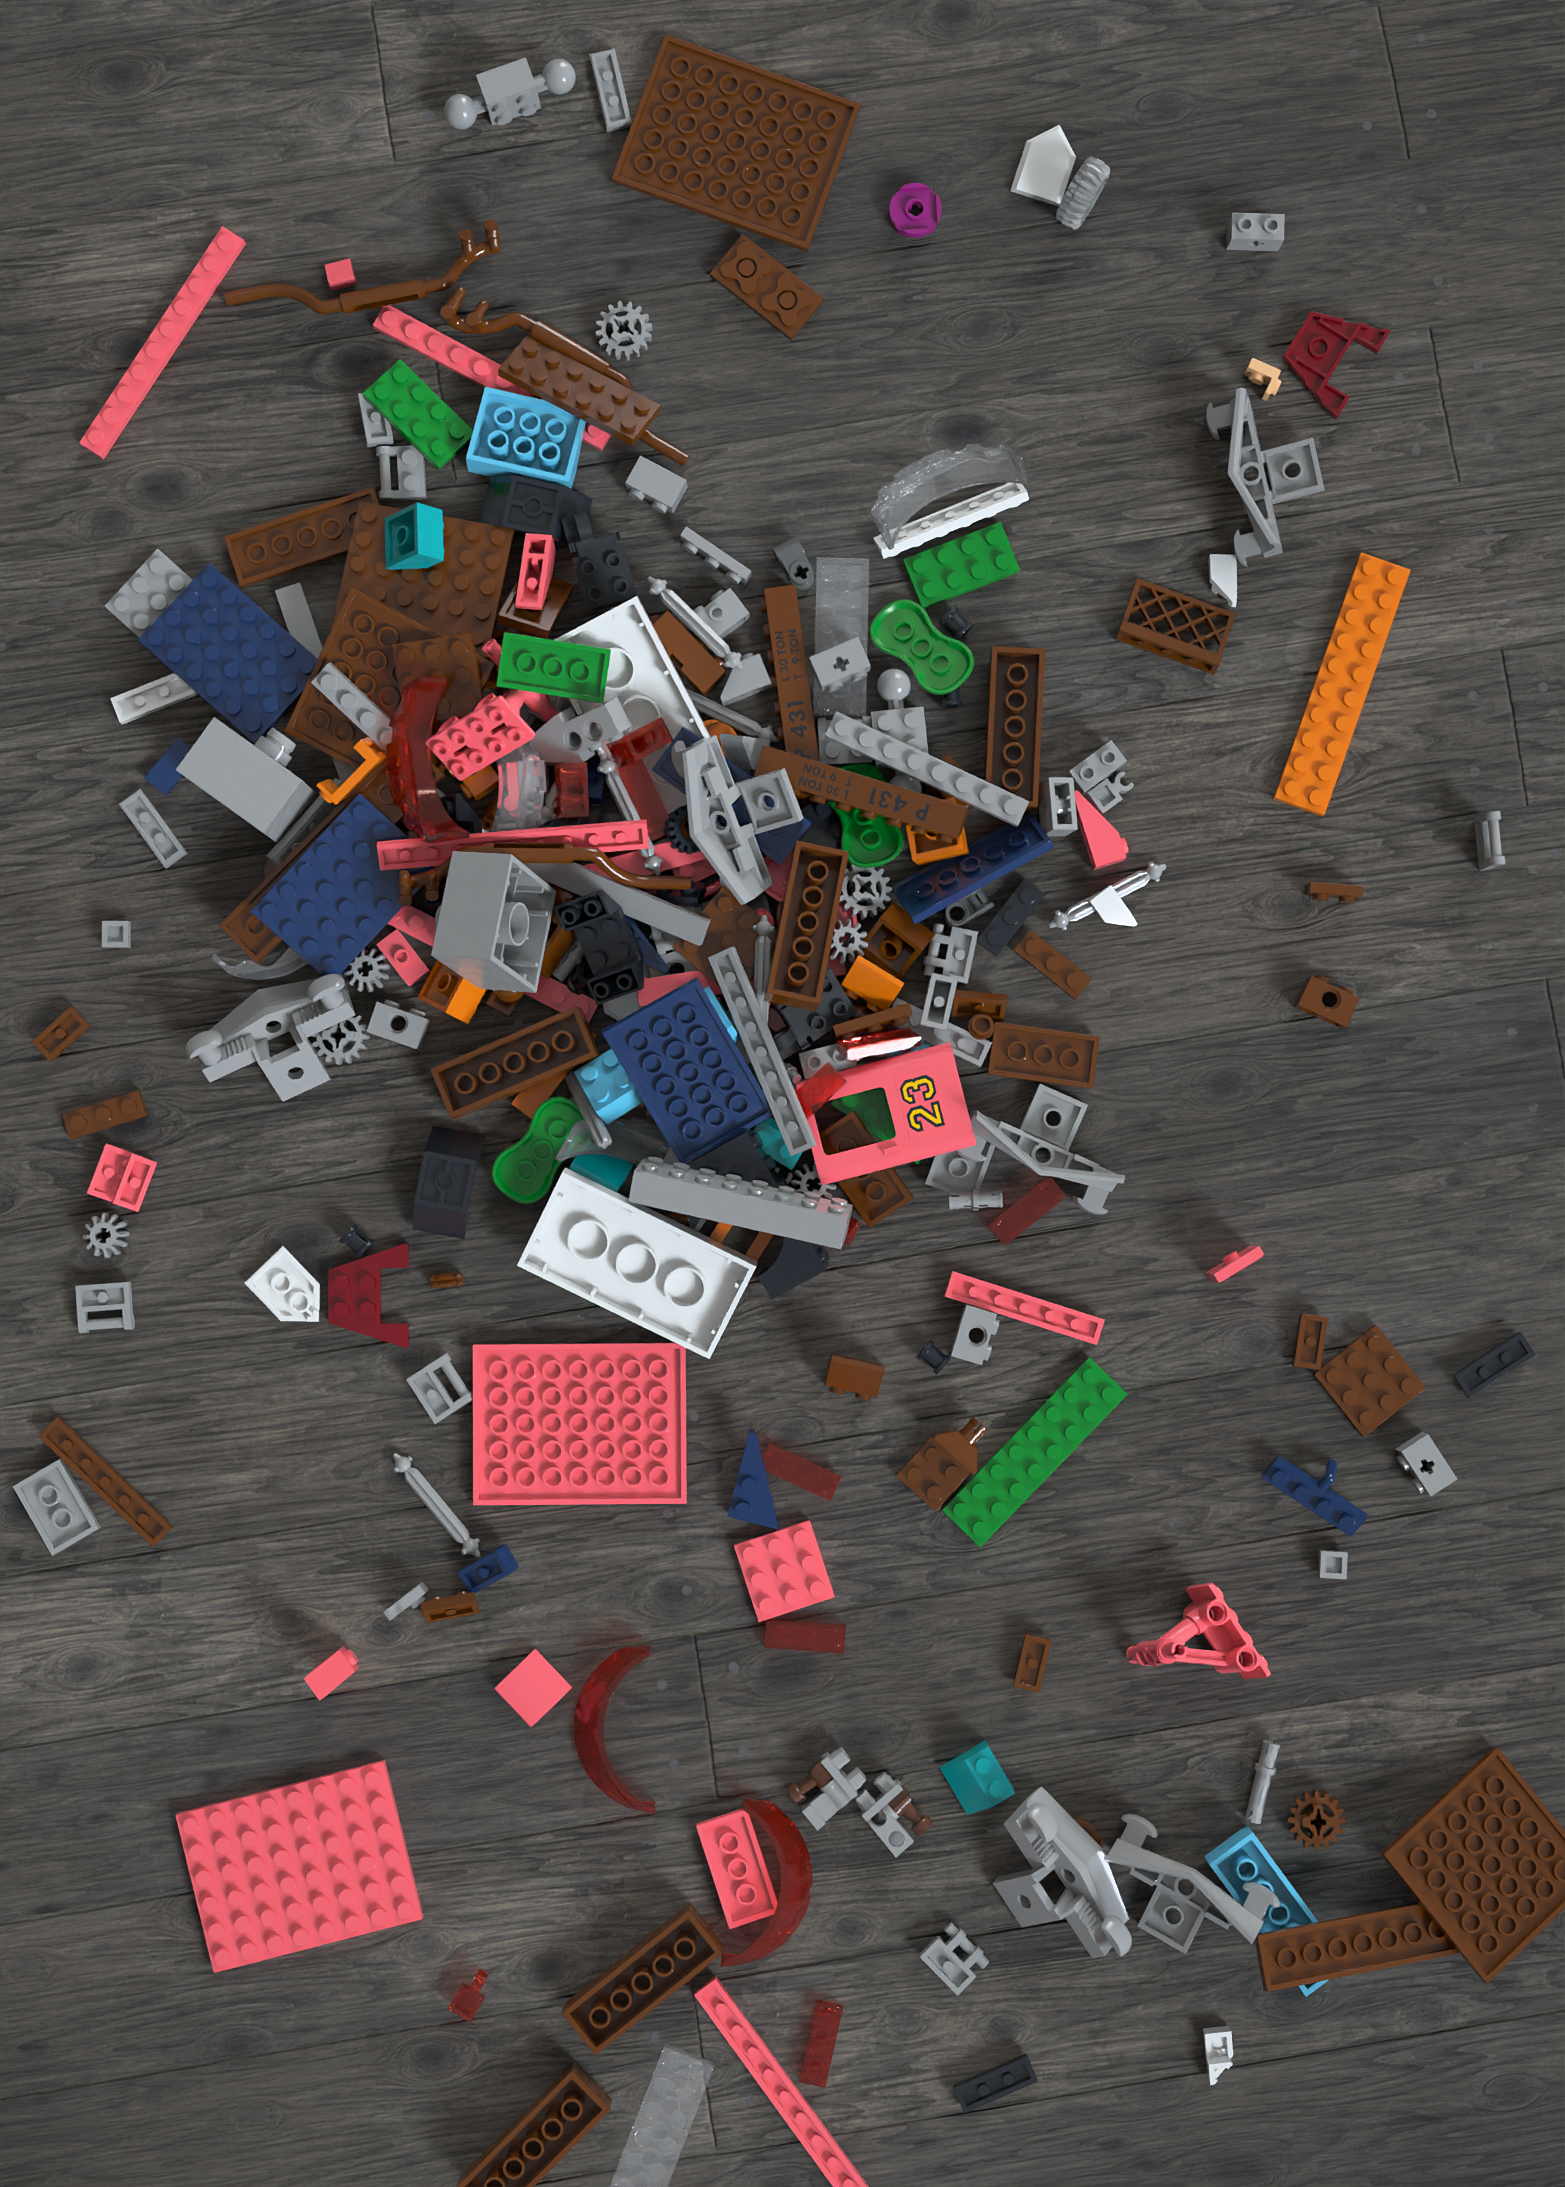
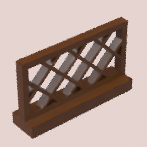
[1115,578,1236,675]

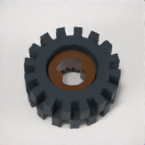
[664,805,700,854]

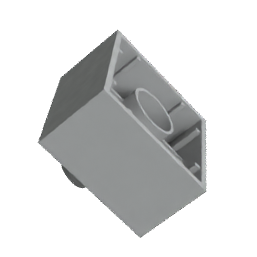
[176,717,319,843]
[431,851,556,993]

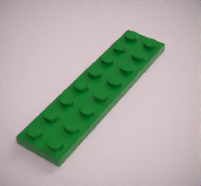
[942,1357,1128,1548]

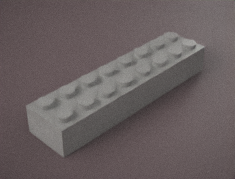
[628,1157,853,1249]

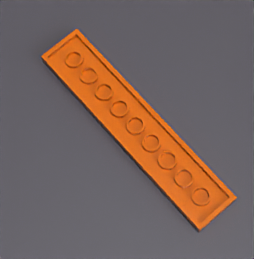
[1273,552,1411,816]

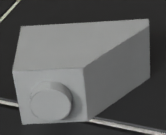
[720,653,771,707]
[720,733,770,775]
[920,973,958,1031]

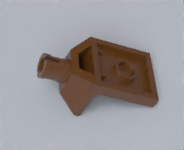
[896,1416,989,1512]

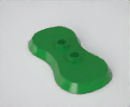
[870,599,974,695]
[828,763,903,868]
[492,1096,592,1204]

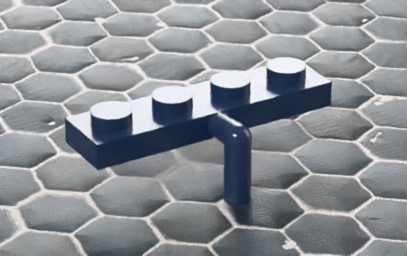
[1262,1455,1367,1537]

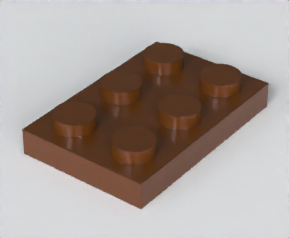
[497,578,574,639]

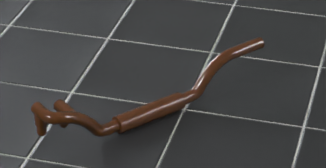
[224,219,500,314]
[440,286,690,467]
[398,843,691,906]

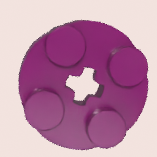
[889,183,942,238]

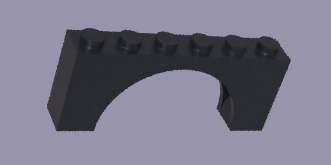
[691,1128,830,1299]

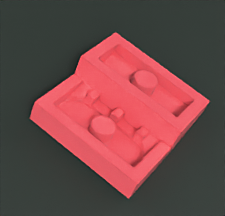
[87,1143,157,1212]
[494,1649,572,1728]

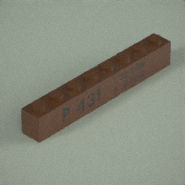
[760,585,819,800]
[754,745,968,844]

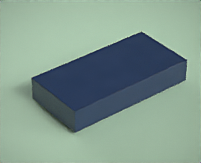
[144,738,191,796]

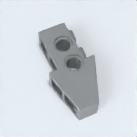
[525,697,632,763]

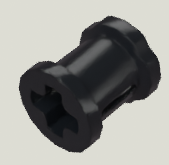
[939,606,974,641]
[939,684,963,708]
[566,962,593,995]
[339,1224,375,1258]
[916,1340,951,1375]

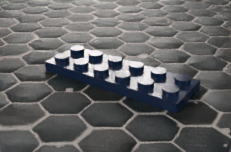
[652,726,812,865]
[891,811,1054,924]

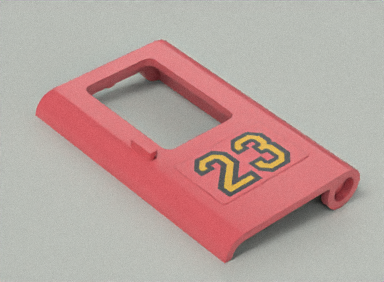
[794,1042,977,1185]

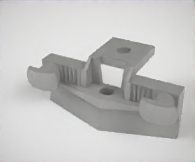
[1206,388,1325,567]
[671,735,803,905]
[185,974,355,1102]
[955,1084,1125,1215]
[993,1787,1132,1958]
[1104,1814,1280,1954]

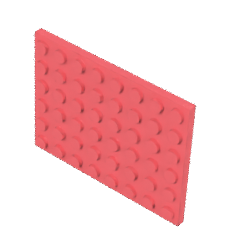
[473,1343,687,1505]
[175,1760,423,1973]

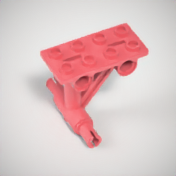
[426,639,559,781]
[1126,1583,1271,1679]

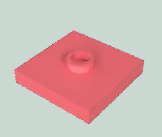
[1205,1245,1264,1283]

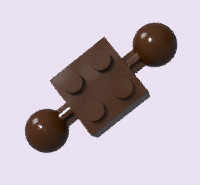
[493,885,582,1002]

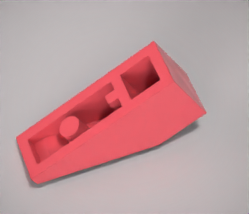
[515,533,556,610]
[1074,790,1128,870]
[304,1646,359,1701]

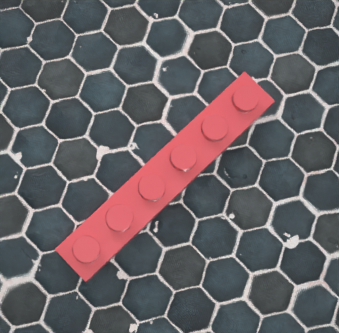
[944,1271,1105,1345]

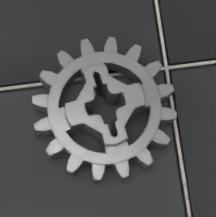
[596,301,652,361]
[839,864,892,920]
[312,1011,370,1065]

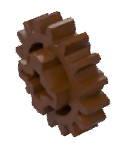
[1286,1789,1346,1850]

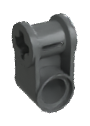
[772,536,814,590]
[943,888,995,928]

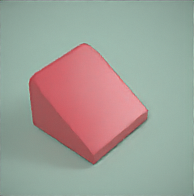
[325,258,357,291]

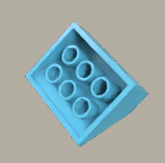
[466,387,586,490]

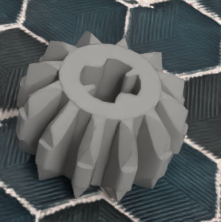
[830,919,868,964]
[344,948,390,993]
[791,1162,836,1199]
[83,1213,130,1258]

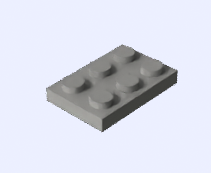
[105,548,193,638]
[925,1141,995,1193]
[13,1459,101,1556]

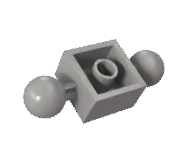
[444,57,576,130]
[870,669,929,793]

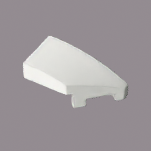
[1208,554,1237,607]
[1088,885,1137,927]
[1203,2026,1233,2085]

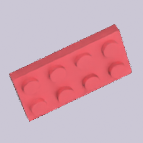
[696,1807,781,1929]

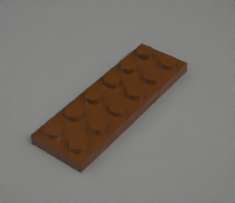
[498,335,661,446]
[224,487,380,588]

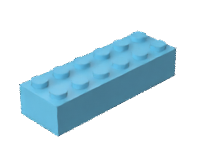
[574,986,742,1125]
[1204,1825,1328,1997]

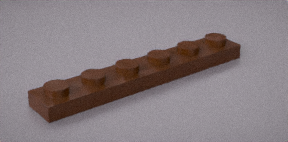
[38,1416,174,1547]

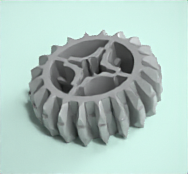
[1056,156,1110,230]

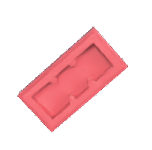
[376,929,430,987]

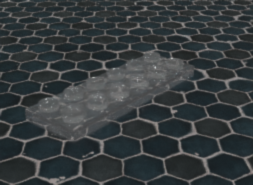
[813,557,869,717]
[609,2043,714,2187]

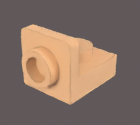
[1244,358,1282,401]

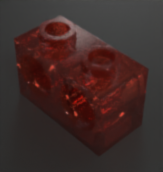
[555,762,589,818]

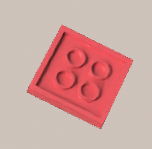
[734,1520,835,1622]

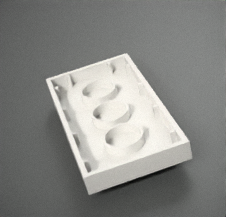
[555,596,710,833]
[517,1168,757,1359]

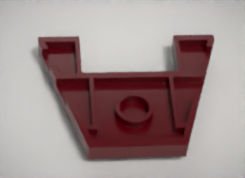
[1282,311,1390,420]
[328,1244,410,1348]

